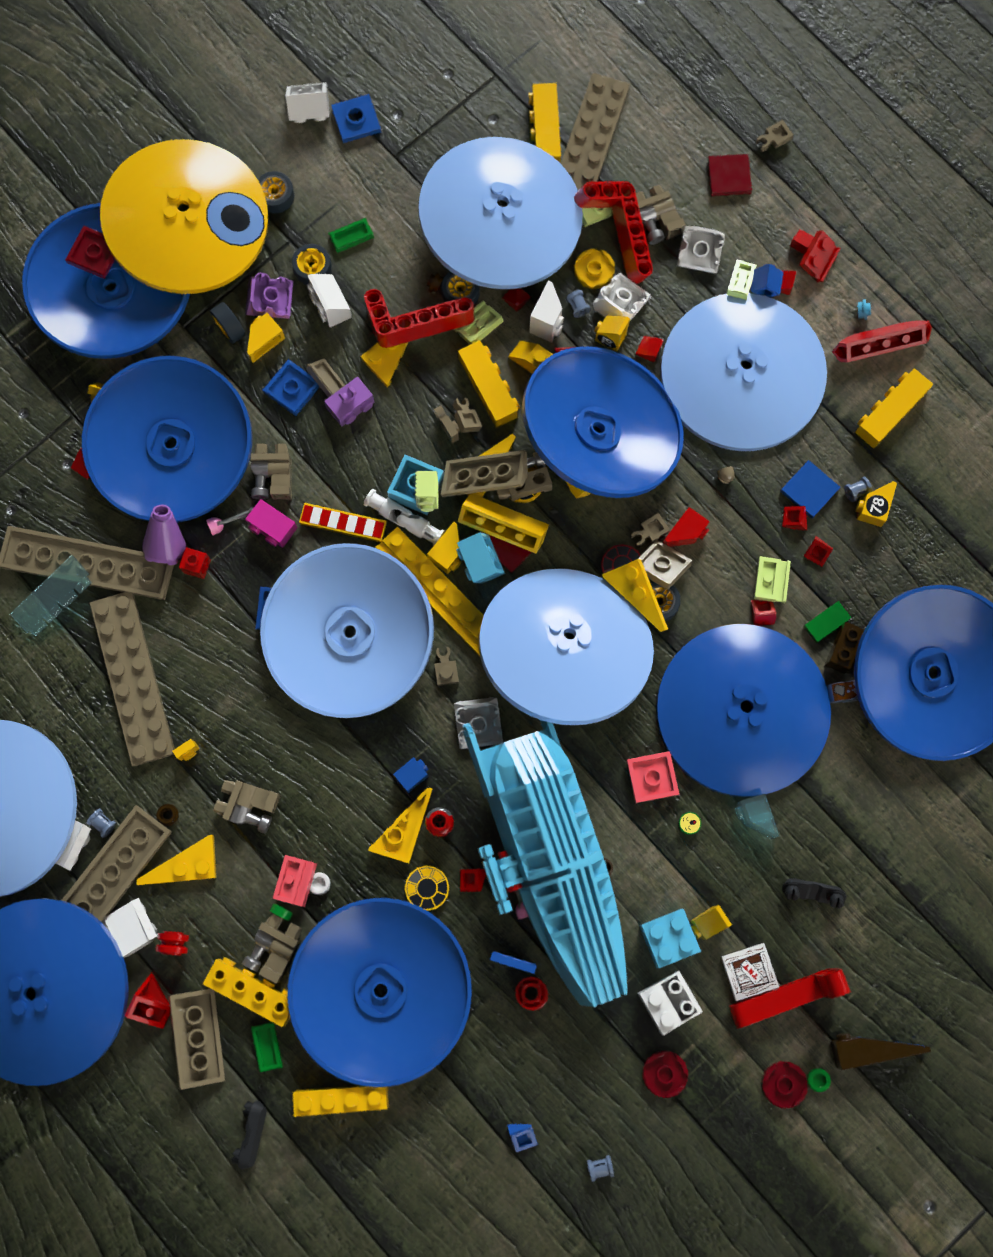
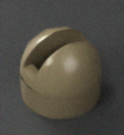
[717,466,735,484]

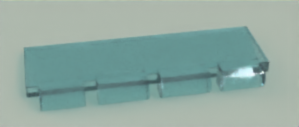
[10,555,92,636]

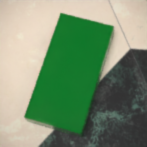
[328,218,374,253]
[803,601,851,643]
[251,1022,283,1073]

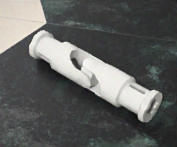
[364,489,445,546]

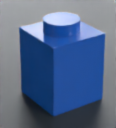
[751,264,783,298]
[393,757,429,793]

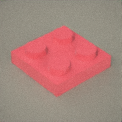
[626,751,679,803]

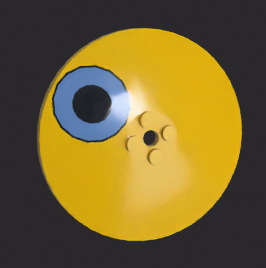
[100,140,268,294]

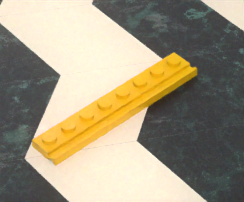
[375,527,484,658]

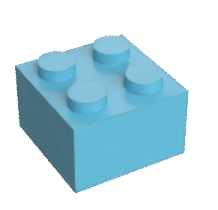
[387,455,444,515]
[456,532,505,584]
[639,908,701,968]

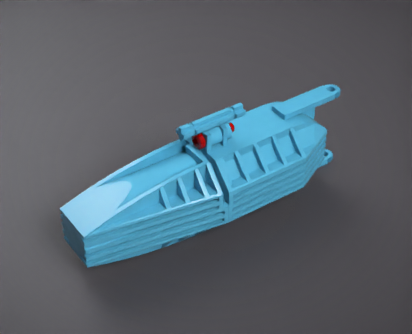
[462,720,627,1007]

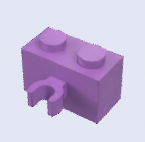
[324,376,374,427]

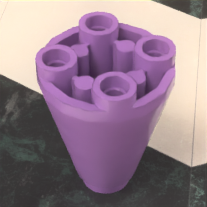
[142,505,186,565]

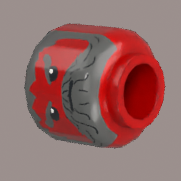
[425,807,454,837]

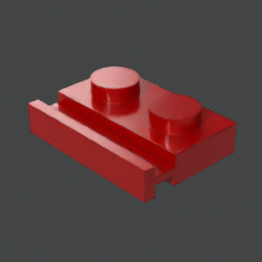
[799,230,841,283]

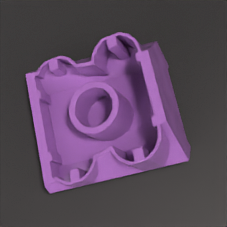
[245,272,293,319]

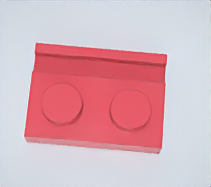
[272,855,317,907]

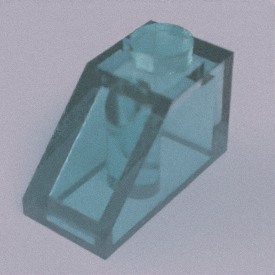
[735,794,779,839]

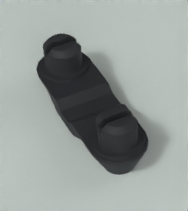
[782,878,847,909]
[231,1101,267,1169]

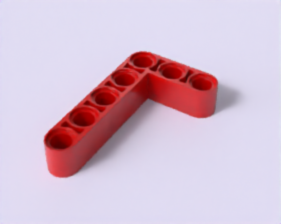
[574,181,653,284]
[364,289,475,348]
[729,968,851,1029]

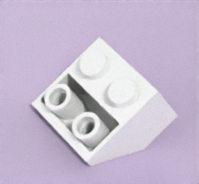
[307,274,352,327]
[637,971,702,1035]

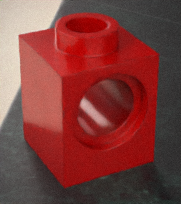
[179,547,211,579]

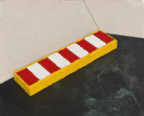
[299,503,387,542]

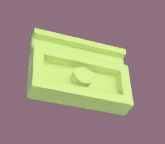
[454,301,504,345]
[754,556,791,604]

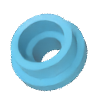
[858,299,871,320]

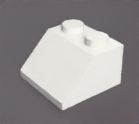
[286,83,329,123]
[529,281,564,343]

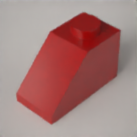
[663,507,710,547]

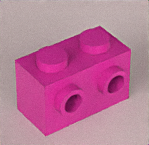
[246,499,298,548]

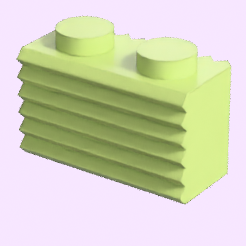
[415,471,438,512]

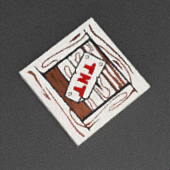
[721,943,779,1001]

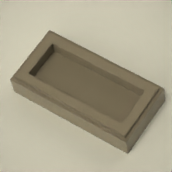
[306,358,345,398]

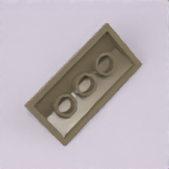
[441,450,528,497]
[169,989,225,1090]

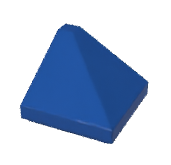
[507,1124,538,1152]

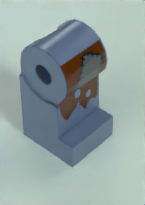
[827,680,859,703]

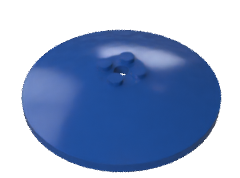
[22,203,190,359]
[522,347,684,498]
[82,356,252,523]
[854,585,993,761]
[656,624,831,797]
[288,898,472,1087]
[0,899,129,1086]

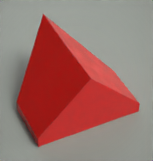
[125,972,170,1029]

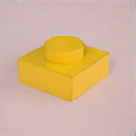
[172,739,200,761]

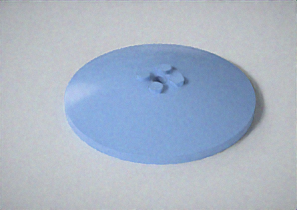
[418,137,583,289]
[661,293,827,451]
[260,543,434,718]
[479,569,654,725]
[0,720,77,897]

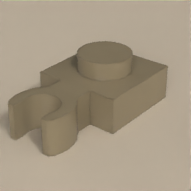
[756,120,794,151]
[453,398,482,433]
[434,406,460,444]
[631,513,670,547]
[434,647,459,686]

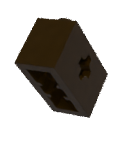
[824,622,865,674]

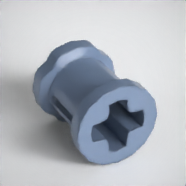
[566,290,591,318]
[844,477,873,502]
[86,809,117,838]
[587,1155,614,1182]

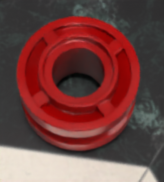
[155,931,190,956]
[515,977,548,1011]

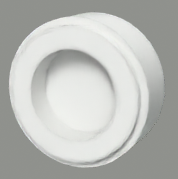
[310,872,331,895]

